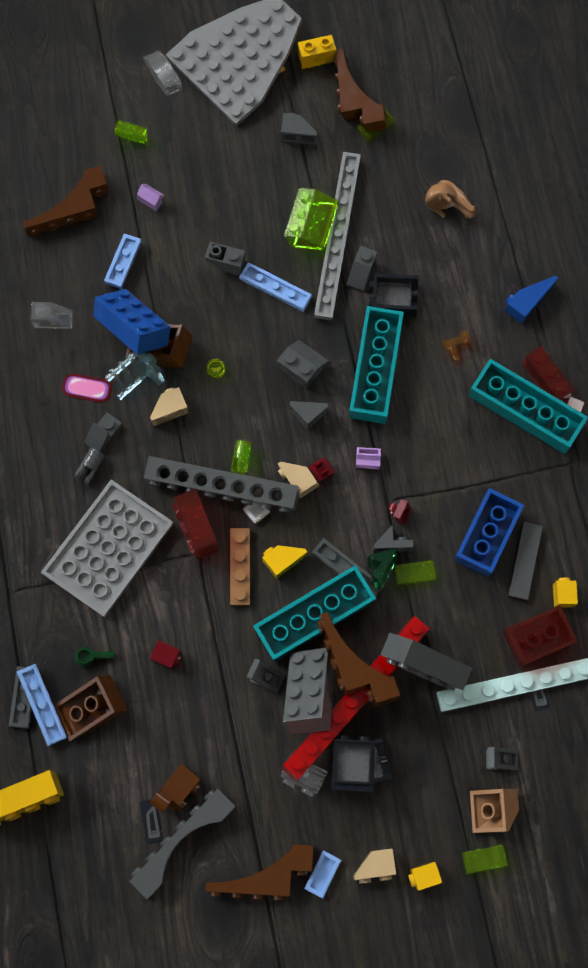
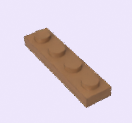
[230,528,250,606]

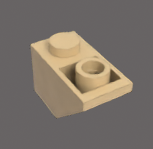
[278,462,320,498]
[353,849,396,884]

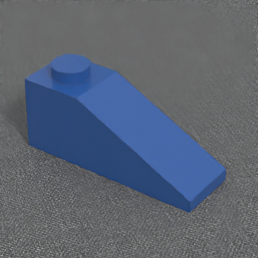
[504,276,558,324]

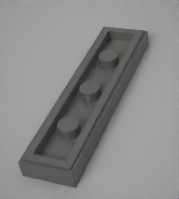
[508,522,543,601]
[311,538,384,597]

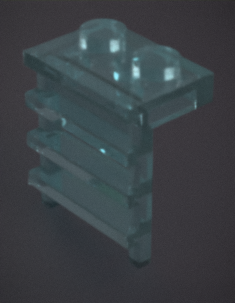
[105,352,165,400]

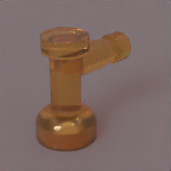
[442,330,471,362]

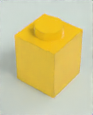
[553,578,578,607]
[408,862,442,891]

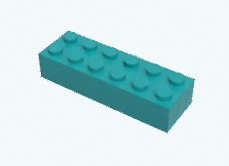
[348,306,404,424]
[468,359,588,454]
[253,565,376,663]

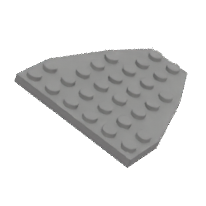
[166,0,302,126]

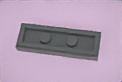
[8,666,32,729]

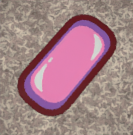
[62,374,111,402]

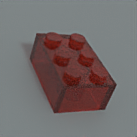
[172,489,219,559]
[503,606,578,668]

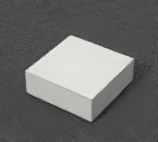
[243,503,270,525]

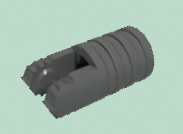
[73,448,105,486]

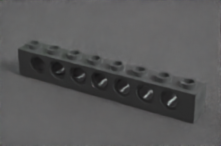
[144,456,300,513]

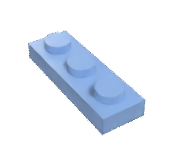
[104,233,142,289]

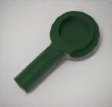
[74,647,115,667]

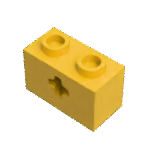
[297,35,336,69]

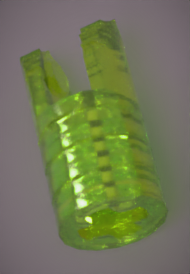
[115,120,148,143]
[231,440,252,474]

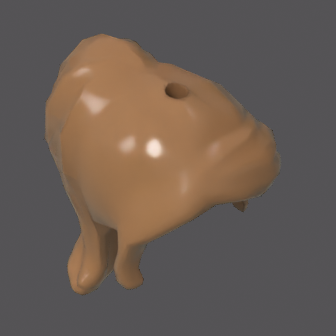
[425,180,476,219]

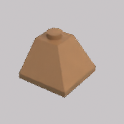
[470,789,519,833]

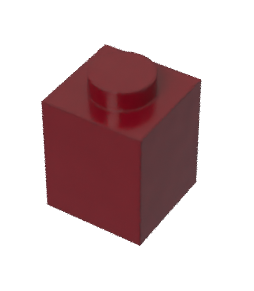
[150,640,183,671]

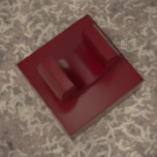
[308,457,335,484]
[388,499,412,525]

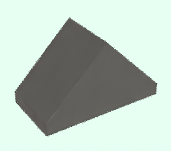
[290,401,328,430]

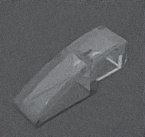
[143,50,182,96]

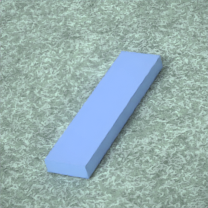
[239,262,312,312]
[17,664,67,746]

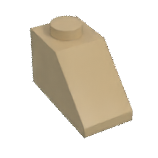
[150,387,188,426]

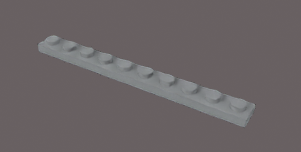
[314,152,361,321]

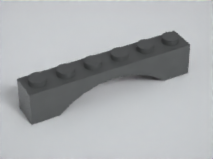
[129,789,236,900]

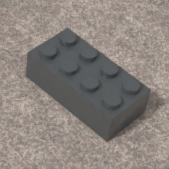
[380,632,472,691]
[283,648,335,735]

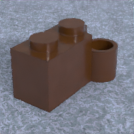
[150,764,201,813]

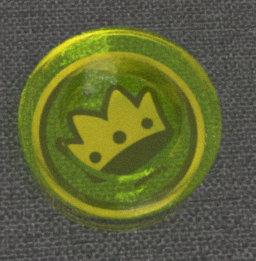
[206,359,225,378]

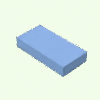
[304,851,341,898]

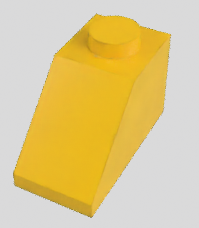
[262,545,307,579]

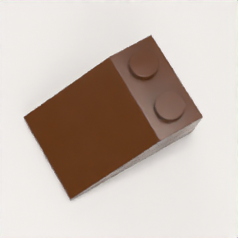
[125,324,193,369]
[53,675,127,741]

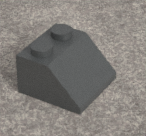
[277,340,329,390]

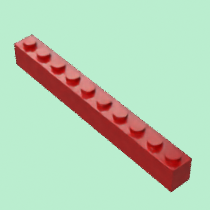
[282,616,430,782]

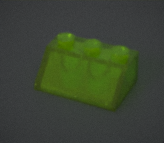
[284,188,339,250]

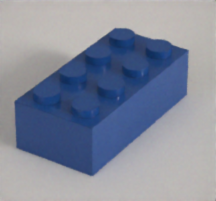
[93,289,171,355]
[453,488,524,577]

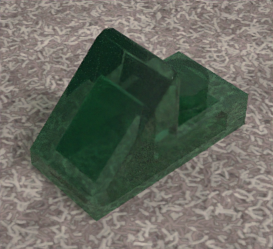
[367,548,398,590]

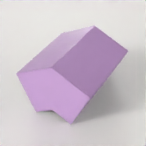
[137,184,164,211]
[356,447,381,470]

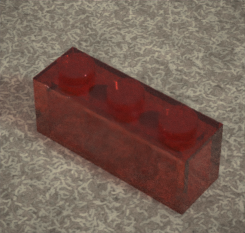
[522,346,575,402]

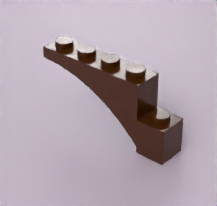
[334,49,388,133]
[23,165,109,236]
[317,612,400,707]
[206,844,313,900]

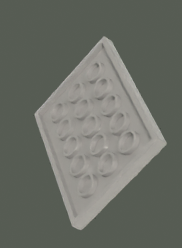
[41,480,174,618]

